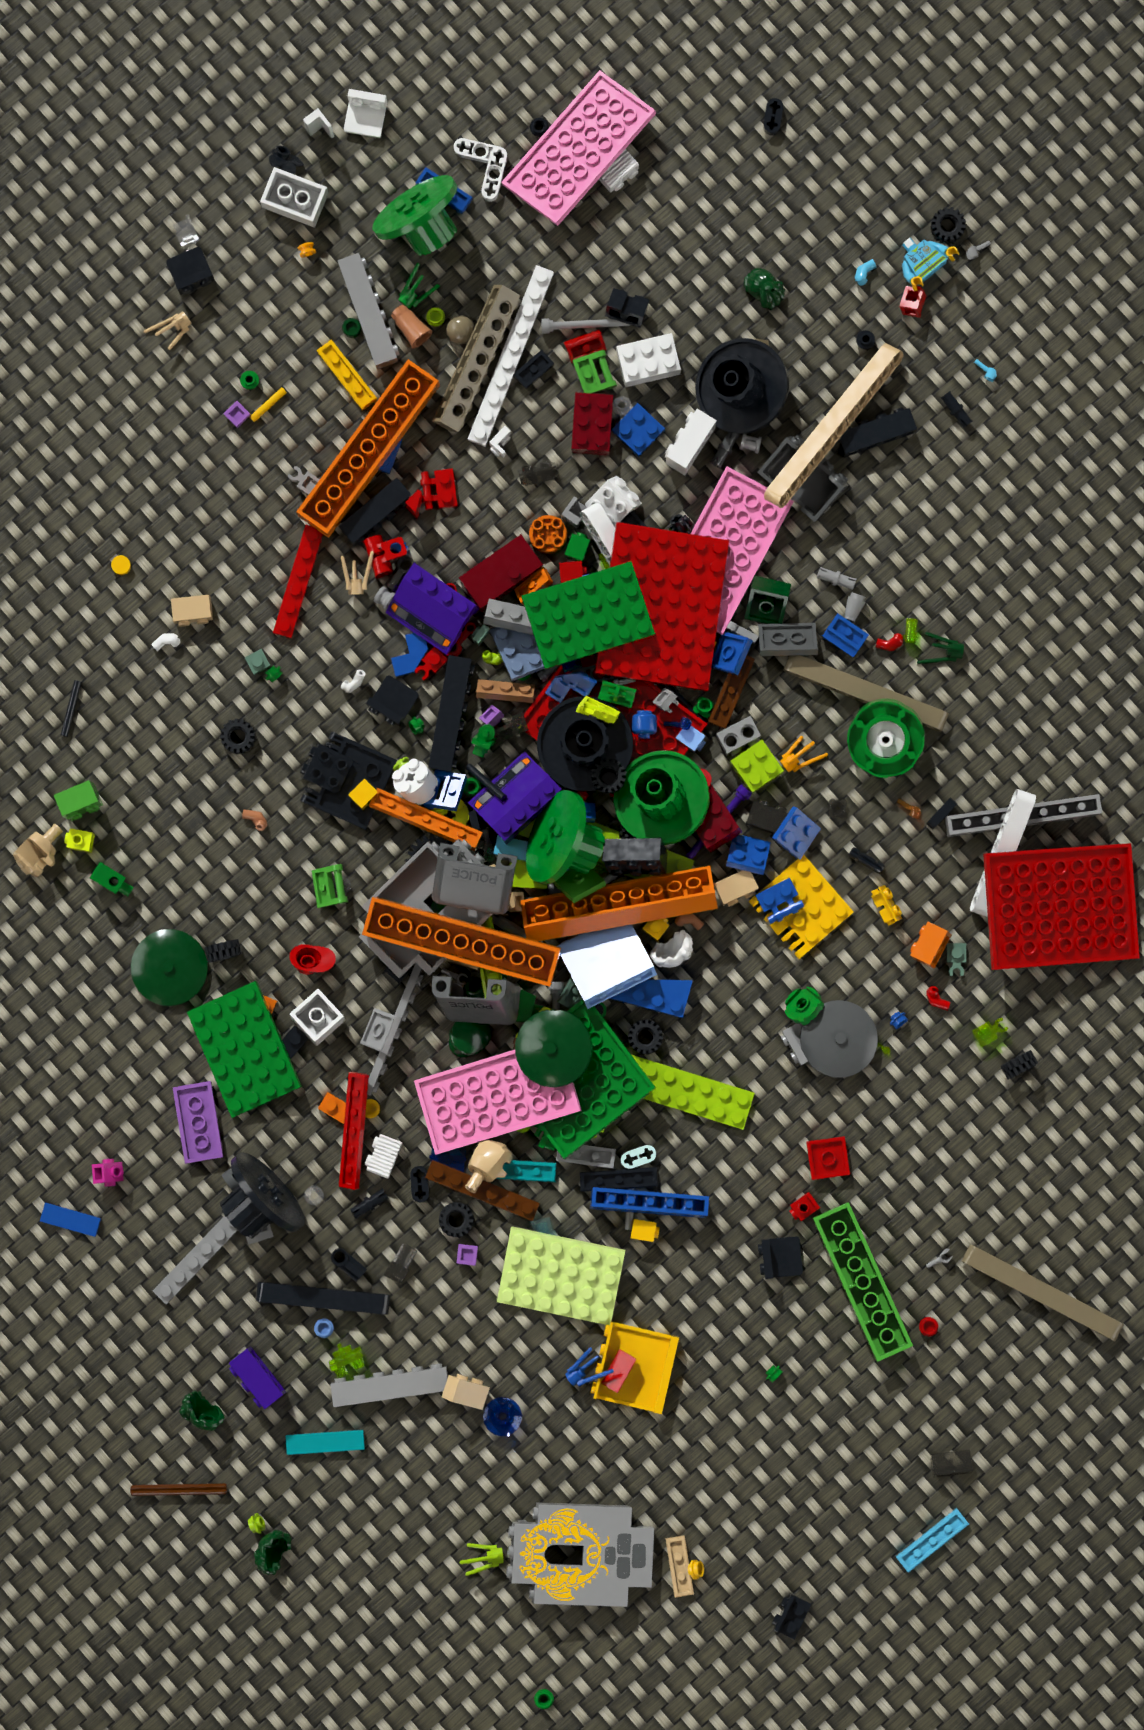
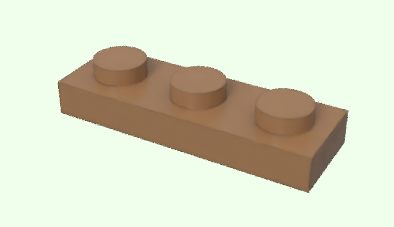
[476,679,535,703]

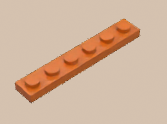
[369,788,483,851]

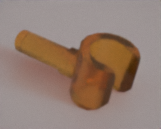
[897,799,921,819]

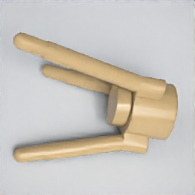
[144,311,191,350]
[341,551,374,594]

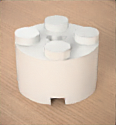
[392,759,438,805]

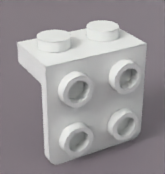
[585,476,642,527]

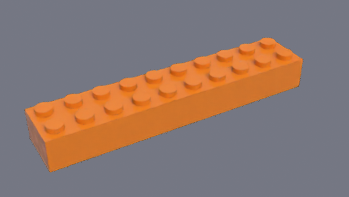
[296,359,440,538]
[521,866,718,942]
[362,896,561,987]

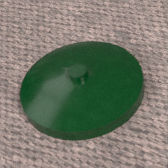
[131,929,208,1006]
[515,1009,593,1087]

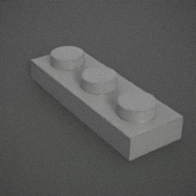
[556,1145,616,1168]

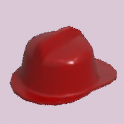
[290,944,336,975]

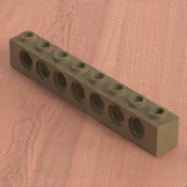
[432,285,521,432]

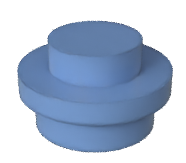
[314,1318,334,1338]

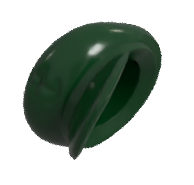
[449,1022,492,1058]

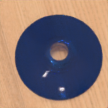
[483,1397,522,1436]

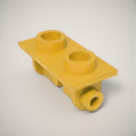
[871,885,902,926]

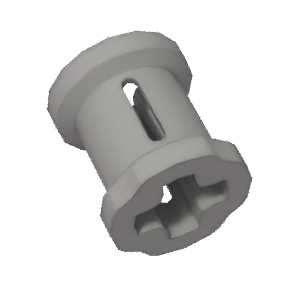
[740,433,762,454]

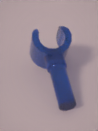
[664,717,692,730]

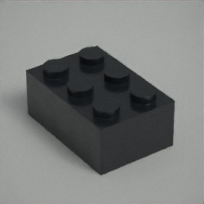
[602,838,668,877]

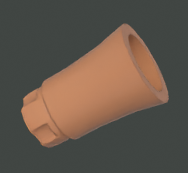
[391,304,433,349]

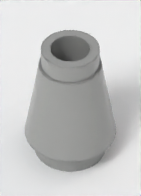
[844,592,866,622]

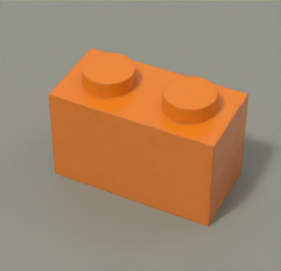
[910,922,952,969]

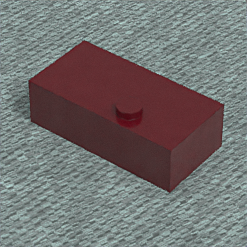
[459,534,543,612]

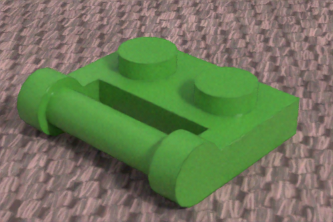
[573,350,617,394]
[312,864,348,908]

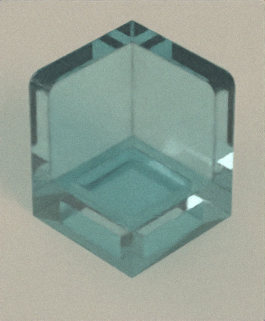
[531,1217,554,1235]

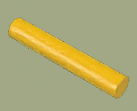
[249,387,287,422]

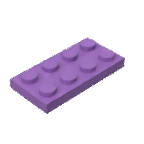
[173,1081,224,1164]

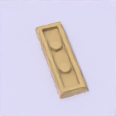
[665,1535,694,1597]

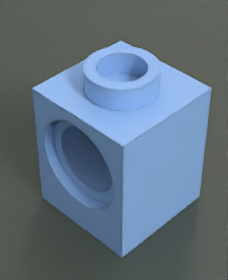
[676,723,706,753]

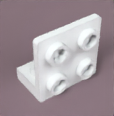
[344,89,387,138]

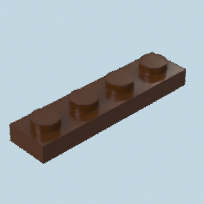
[708,656,755,729]

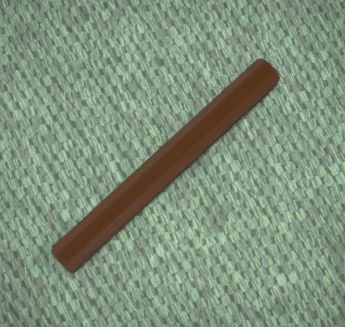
[130,1483,227,1496]

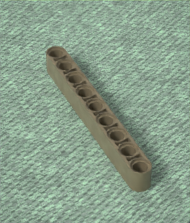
[783,655,949,732]
[961,1244,1124,1341]

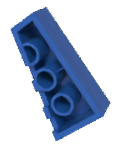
[609,979,693,1018]

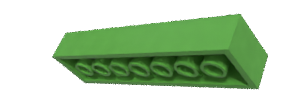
[812,1202,913,1362]

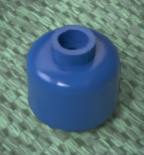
[632,710,657,739]

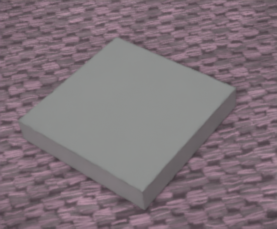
[360,1008,401,1054]

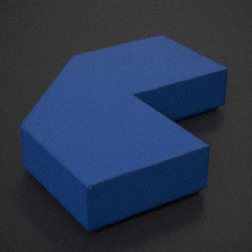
[391,633,428,677]
[545,671,597,703]

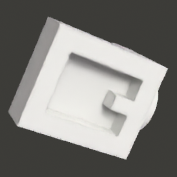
[489,426,511,458]

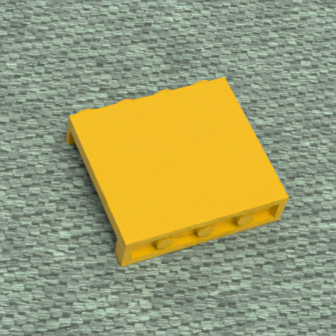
[591,1322,679,1414]

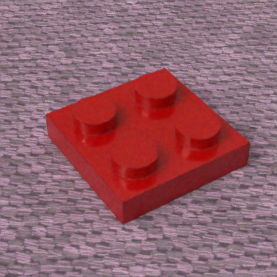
[806,1136,850,1180]

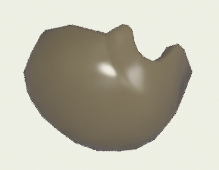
[446,315,475,345]

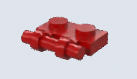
[420,468,458,510]

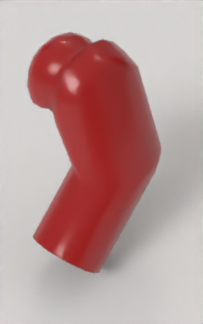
[875,633,903,652]
[926,986,950,1011]

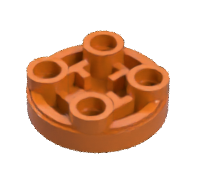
[529,515,567,554]

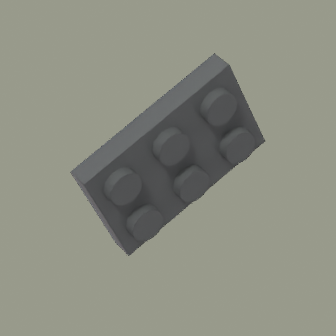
[758,623,818,656]

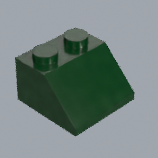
[744,575,791,624]

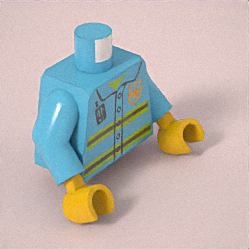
[902,238,960,291]

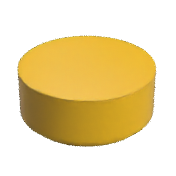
[111,555,131,575]
[365,1099,380,1118]

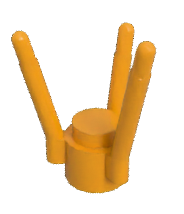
[780,736,828,773]

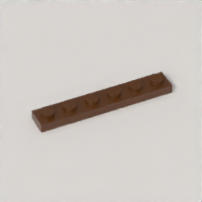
[425,1160,540,1221]

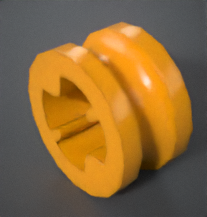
[297,242,316,258]

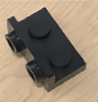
[772,1593,812,1640]

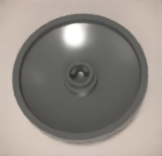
[800,1000,878,1078]

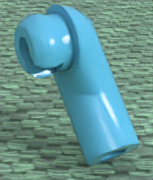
[855,259,876,286]

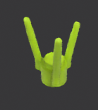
[459,1543,504,1576]

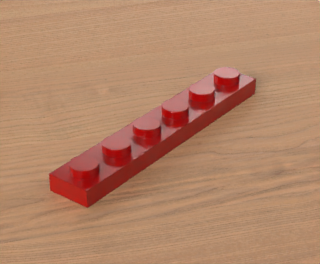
[273,524,323,639]
[339,1072,369,1190]

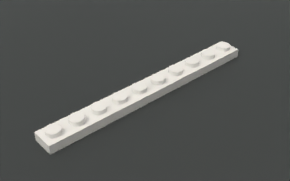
[468,265,554,447]

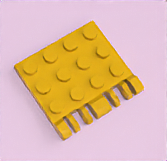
[748,855,854,959]

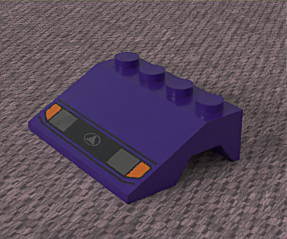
[385,563,479,655]
[468,751,562,845]

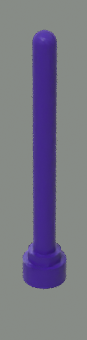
[686,785,752,859]

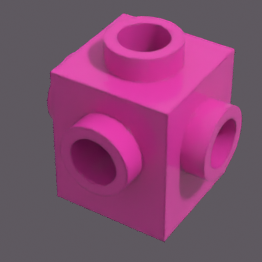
[92,1159,124,1187]

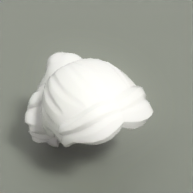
[650,930,693,968]

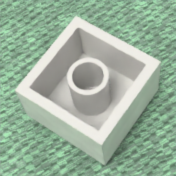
[289,989,345,1046]

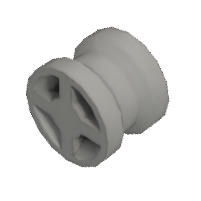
[373,586,395,610]

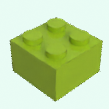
[730,740,784,794]

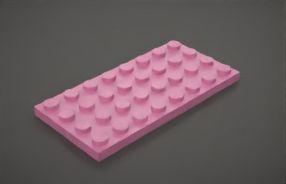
[501,70,656,226]
[690,466,794,635]
[414,1050,582,1155]

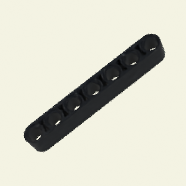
[256,1282,390,1315]

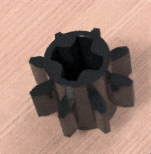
[668,514,693,534]

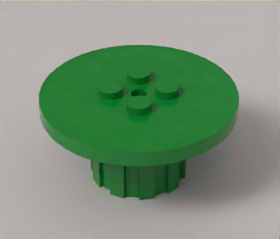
[372,175,457,256]
[614,751,710,845]
[526,790,605,885]

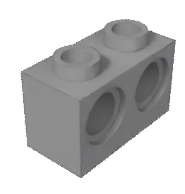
[716,716,761,756]

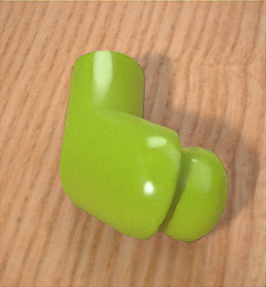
[482,650,503,665]

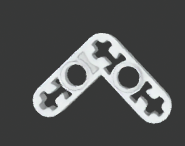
[454,138,507,202]

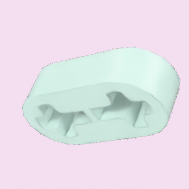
[621,1145,656,1169]

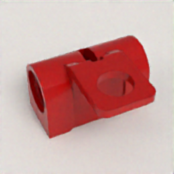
[363,535,407,579]

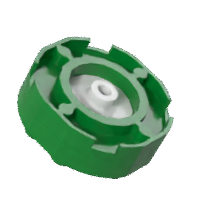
[847,698,925,778]

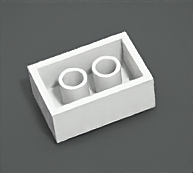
[260,167,329,228]
[616,333,681,387]
[665,409,717,476]

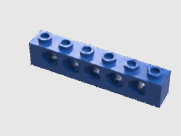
[590,1187,709,1218]

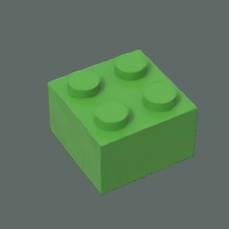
[54,780,103,821]

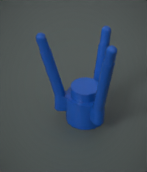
[565,1347,614,1387]

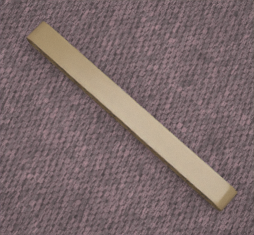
[764,343,903,508]

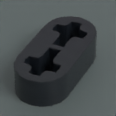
[763,98,783,135]
[926,797,957,830]
[410,1166,429,1203]

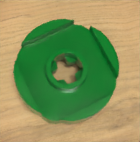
[785,987,824,1025]

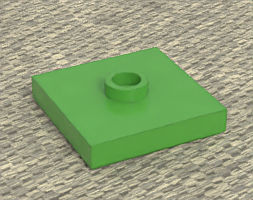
[553,869,606,903]

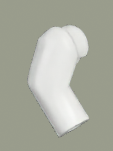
[151,633,180,651]
[341,670,366,693]

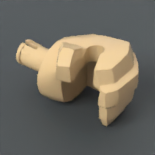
[13,824,63,877]
[465,1140,512,1193]

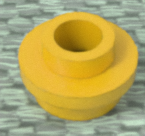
[688,1560,704,1580]

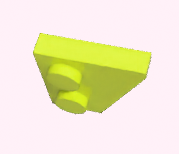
[576,696,620,723]

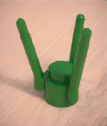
[398,263,440,309]

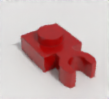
[415,647,448,681]

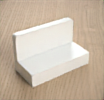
[303,108,334,139]

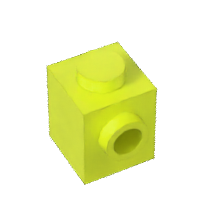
[64,828,95,853]

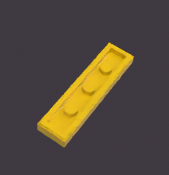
[316,339,378,411]

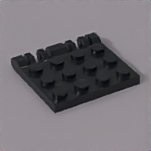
[300,731,397,830]

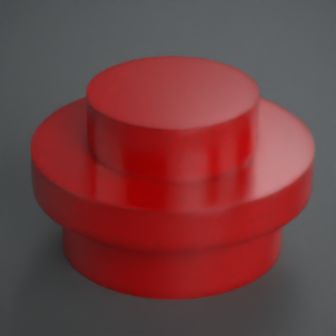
[919,1317,939,1337]

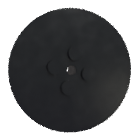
[695,338,789,434]
[537,696,633,792]
[220,1152,305,1239]

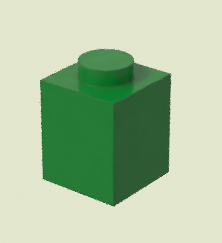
[565,532,590,564]

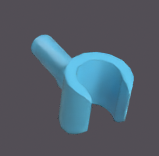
[974,359,997,382]

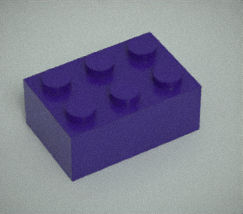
[229,1346,286,1409]

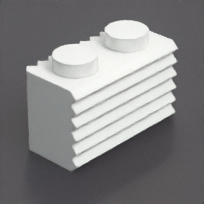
[599,149,639,193]
[365,1134,403,1179]

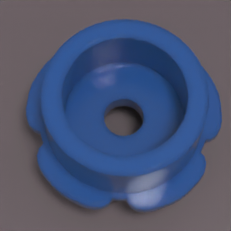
[890,1012,908,1029]

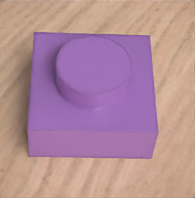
[223,401,251,428]
[479,705,504,727]
[456,1244,478,1266]

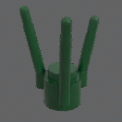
[917,632,964,664]

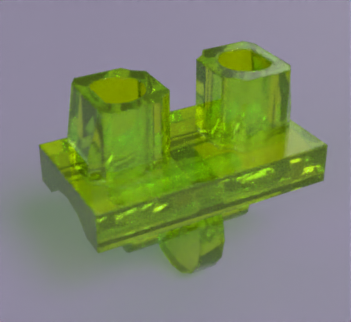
[329,1343,365,1378]

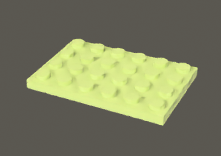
[497,1227,626,1326]

